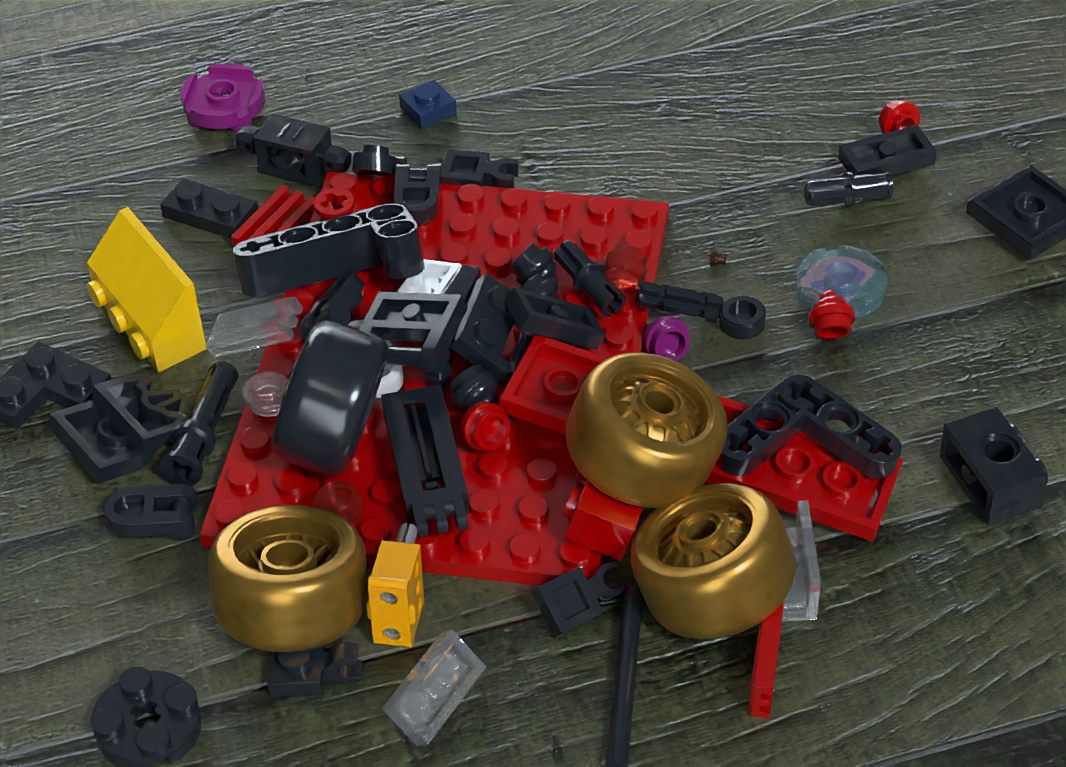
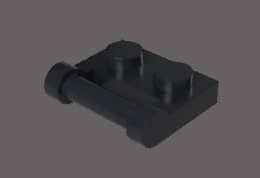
[449,273,534,388]
[359,292,468,373]

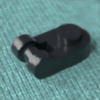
[352,145,407,178]
[394,163,442,225]
[300,270,365,340]
[104,484,197,541]

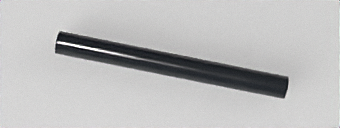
[606,586,643,767]

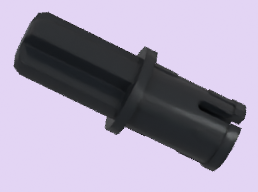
[803,171,893,207]
[554,240,627,317]

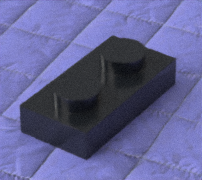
[838,125,937,176]
[160,178,258,239]
[504,286,606,350]

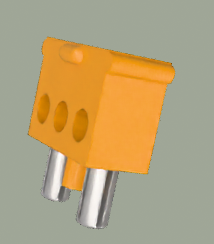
[366,523,424,648]

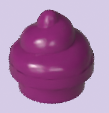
[644,316,690,361]

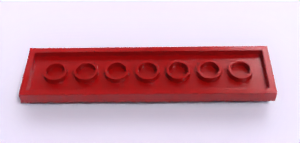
[499,334,903,542]

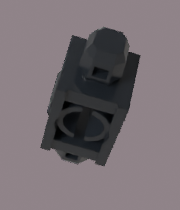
[236,114,352,186]

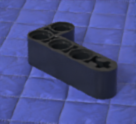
[233,204,425,297]

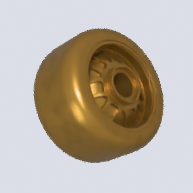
[566,353,727,508]
[630,483,796,639]
[208,505,368,652]

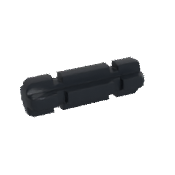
[634,281,724,320]

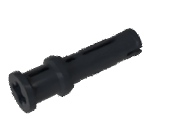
[159,361,239,486]

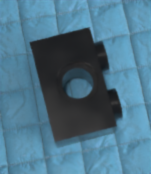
[939,407,1048,526]

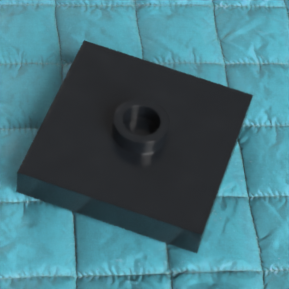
[966,165,1066,260]

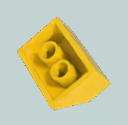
[86,207,207,373]

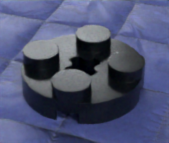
[91,666,202,767]

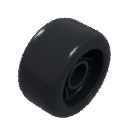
[271,319,389,477]

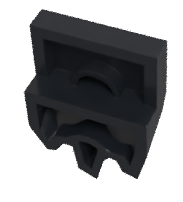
[49,374,186,483]

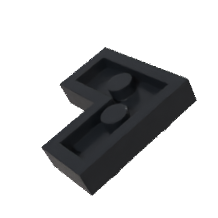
[0,341,112,430]

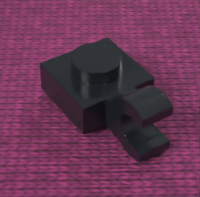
[267,642,363,697]

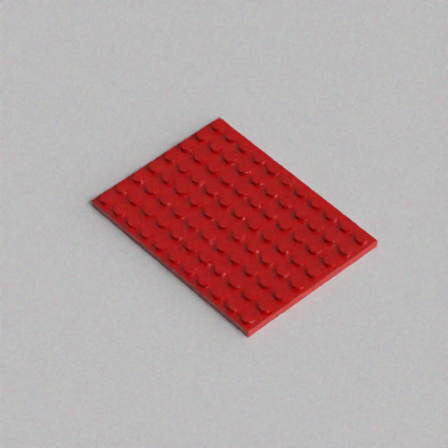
[200,172,669,586]

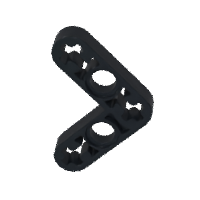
[716,375,902,479]

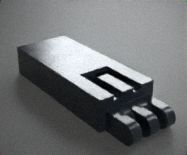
[381,384,469,538]

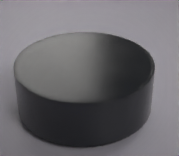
[719,296,766,340]

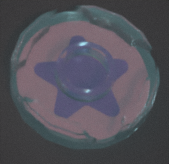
[796,245,888,318]

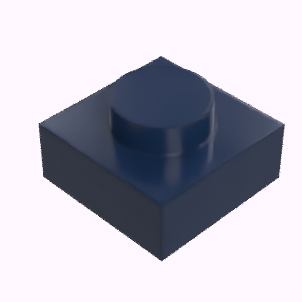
[399,79,457,129]

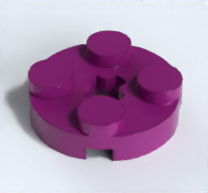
[180,63,265,131]

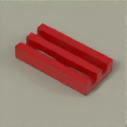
[231,185,315,248]
[748,603,784,719]

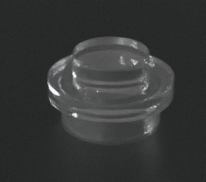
[243,372,288,417]

